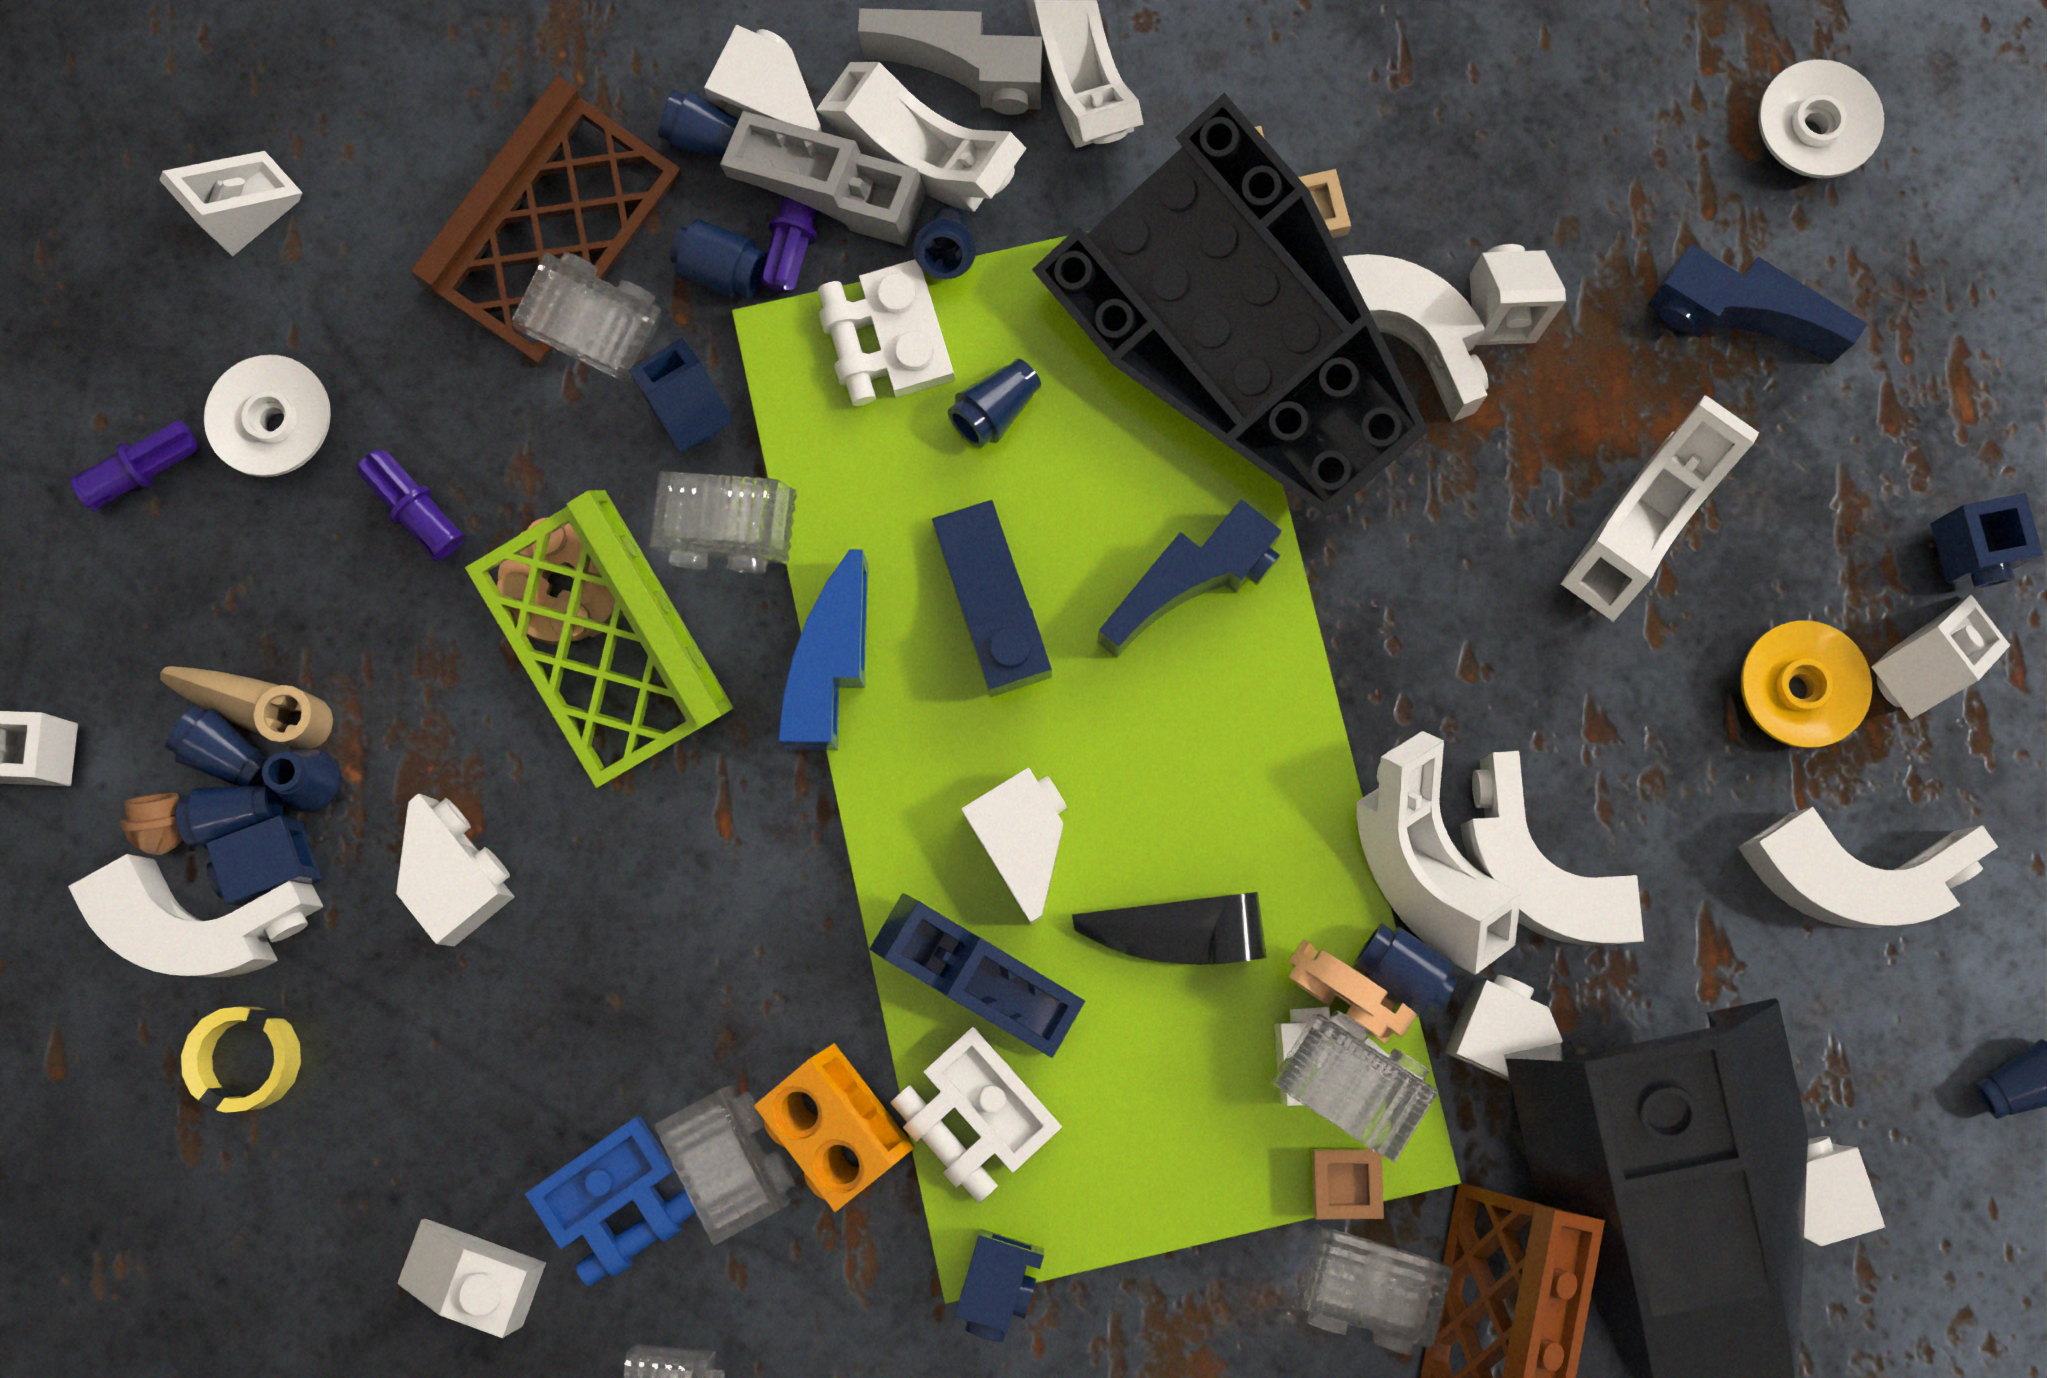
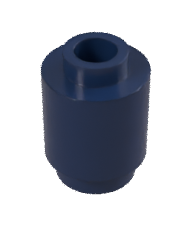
[670,219,767,298]
[1353,923,1457,1017]

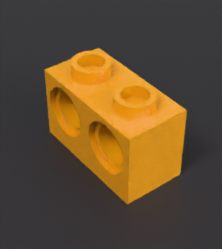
[754,1043,915,1212]

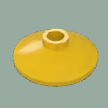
[1741,621,1872,748]

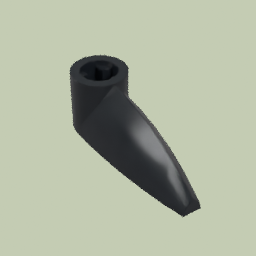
[1072,892,1267,965]

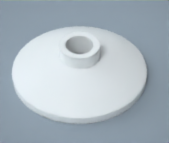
[1758,60,1884,178]
[204,355,331,477]

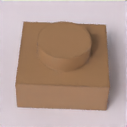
[1311,1148,1384,1220]

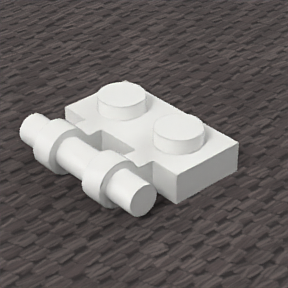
[818,259,955,406]
[890,1026,1062,1204]

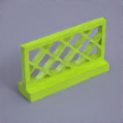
[465,490,734,788]

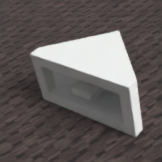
[160,151,302,256]

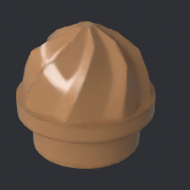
[120,792,183,855]

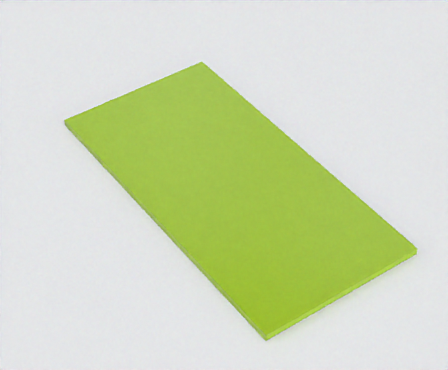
[732,230,1461,1304]

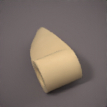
[160,666,333,750]

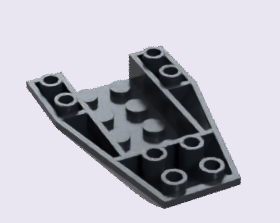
[1032,93,1429,517]
[1504,998,1808,1378]

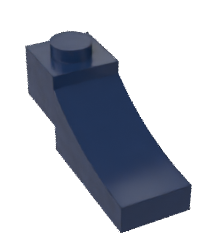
[1647,243,1867,364]
[1097,499,1282,658]
[932,500,1052,697]
[869,893,1085,1058]

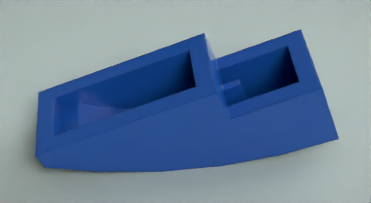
[779,549,868,750]

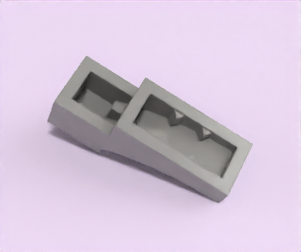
[858,8,1042,115]
[720,111,927,246]

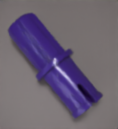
[760,196,818,293]
[70,420,199,512]
[357,449,466,562]

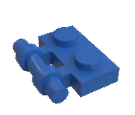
[525,1116,700,1287]

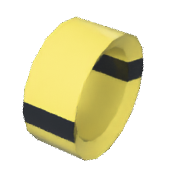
[181,1007,301,1113]

